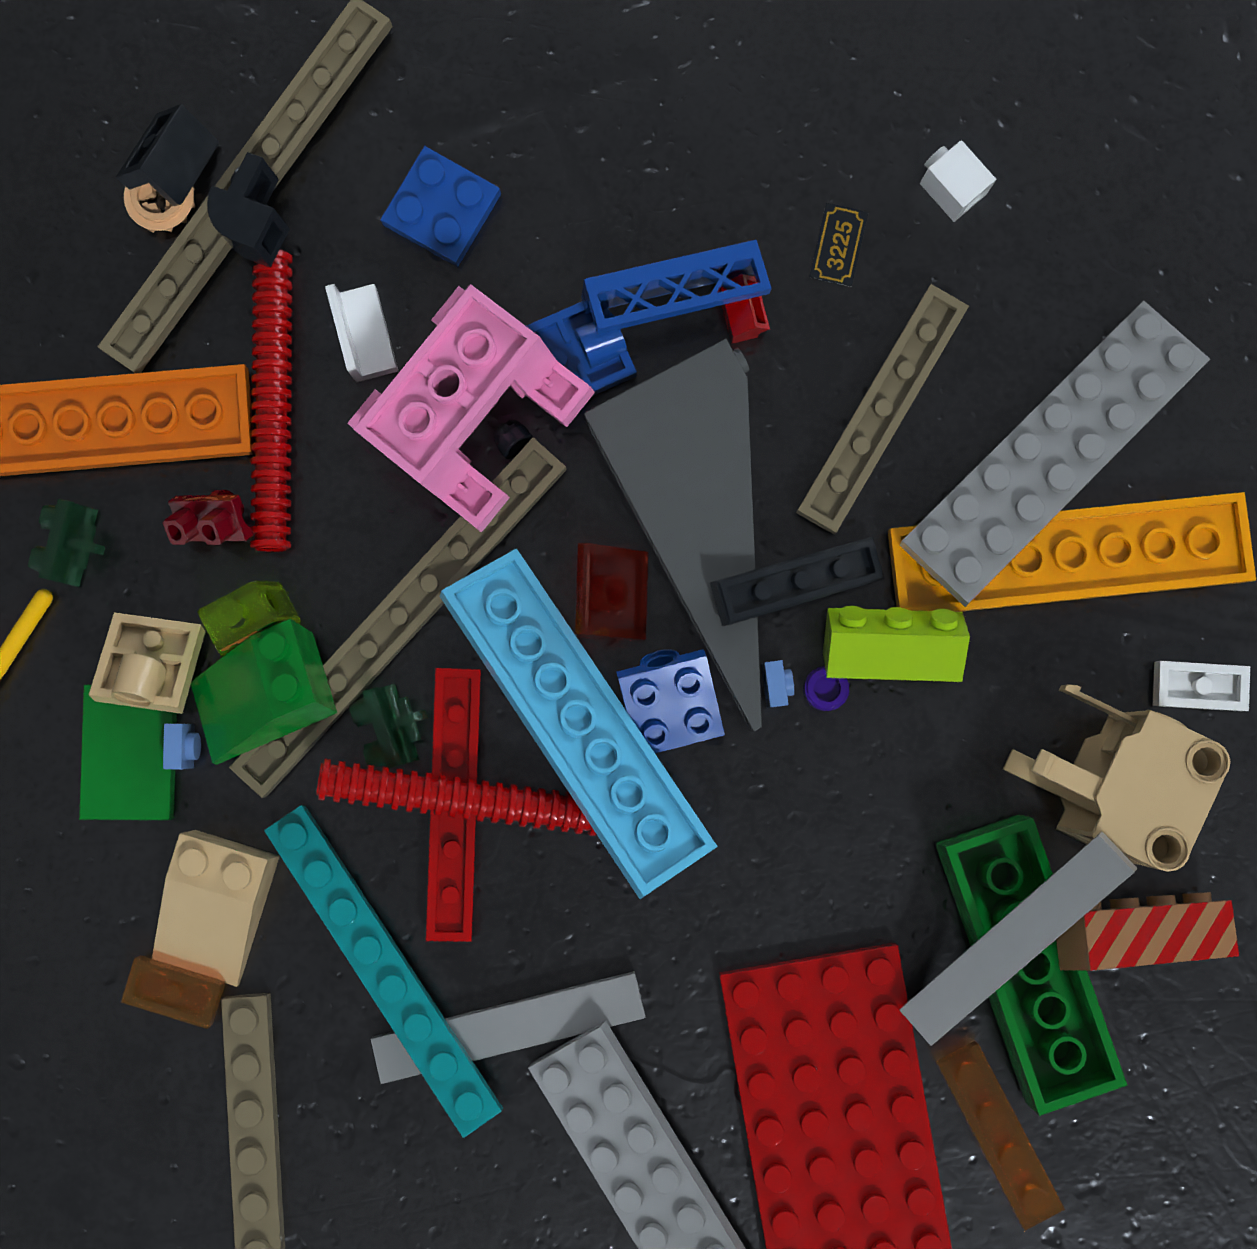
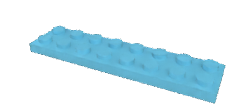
[440,548,718,899]

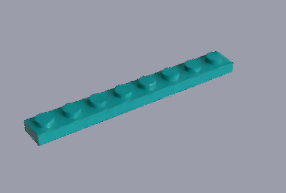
[264,805,503,1138]

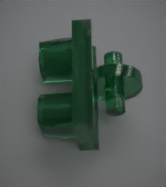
[28,499,106,587]
[349,684,428,769]

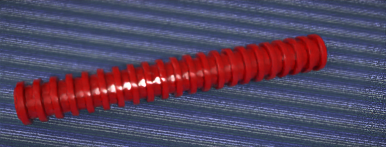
[250,249,293,552]
[316,759,596,836]

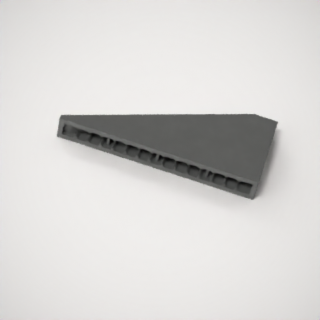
[584,339,762,731]

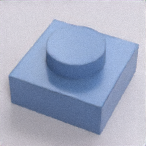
[761,660,794,708]
[163,724,201,769]

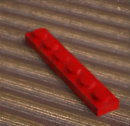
[426,668,481,942]

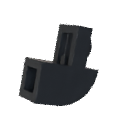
[207,152,290,268]

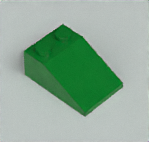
[191,619,337,765]

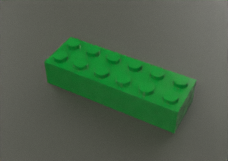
[935,815,1128,1116]

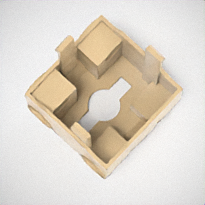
[1003,684,1230,872]

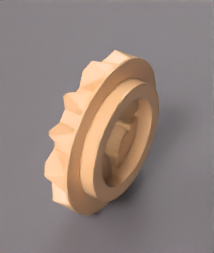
[124,183,195,233]

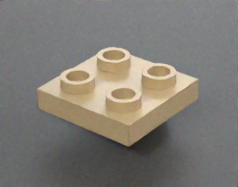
[89,612,205,714]

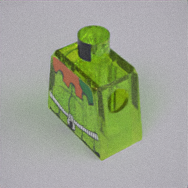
[197,580,301,657]

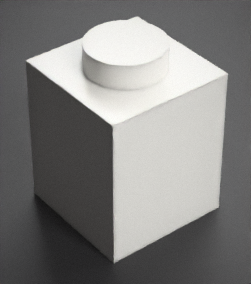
[920,140,997,222]

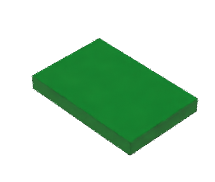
[79,685,177,820]

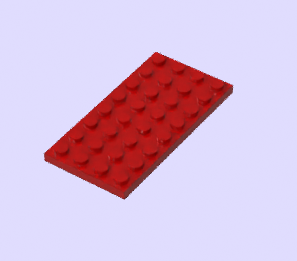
[719,943,952,1249]

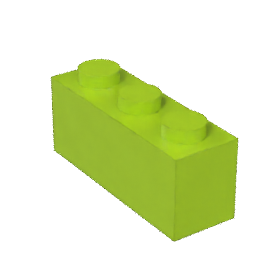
[823,606,970,682]

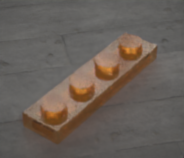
[935,1041,1065,1231]

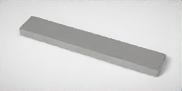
[900,832,1137,1046]
[370,971,646,1084]

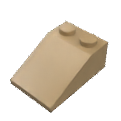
[152,830,280,987]

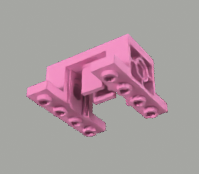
[347,284,595,532]

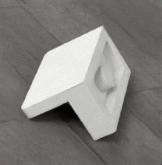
[325,284,399,382]

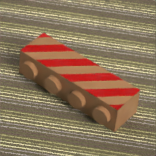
[1056,892,1239,971]

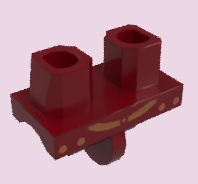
[163,490,253,545]

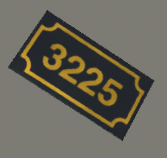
[809,203,868,287]

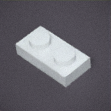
[1153,661,1250,711]

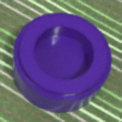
[803,666,849,711]

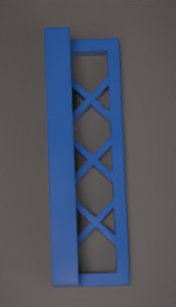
[581,240,772,334]

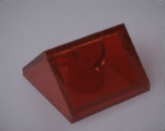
[575,543,648,640]

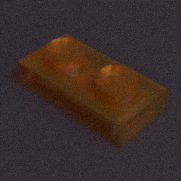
[121,955,226,1029]

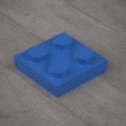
[380,146,501,268]

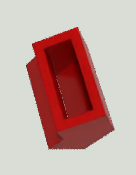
[719,274,770,344]

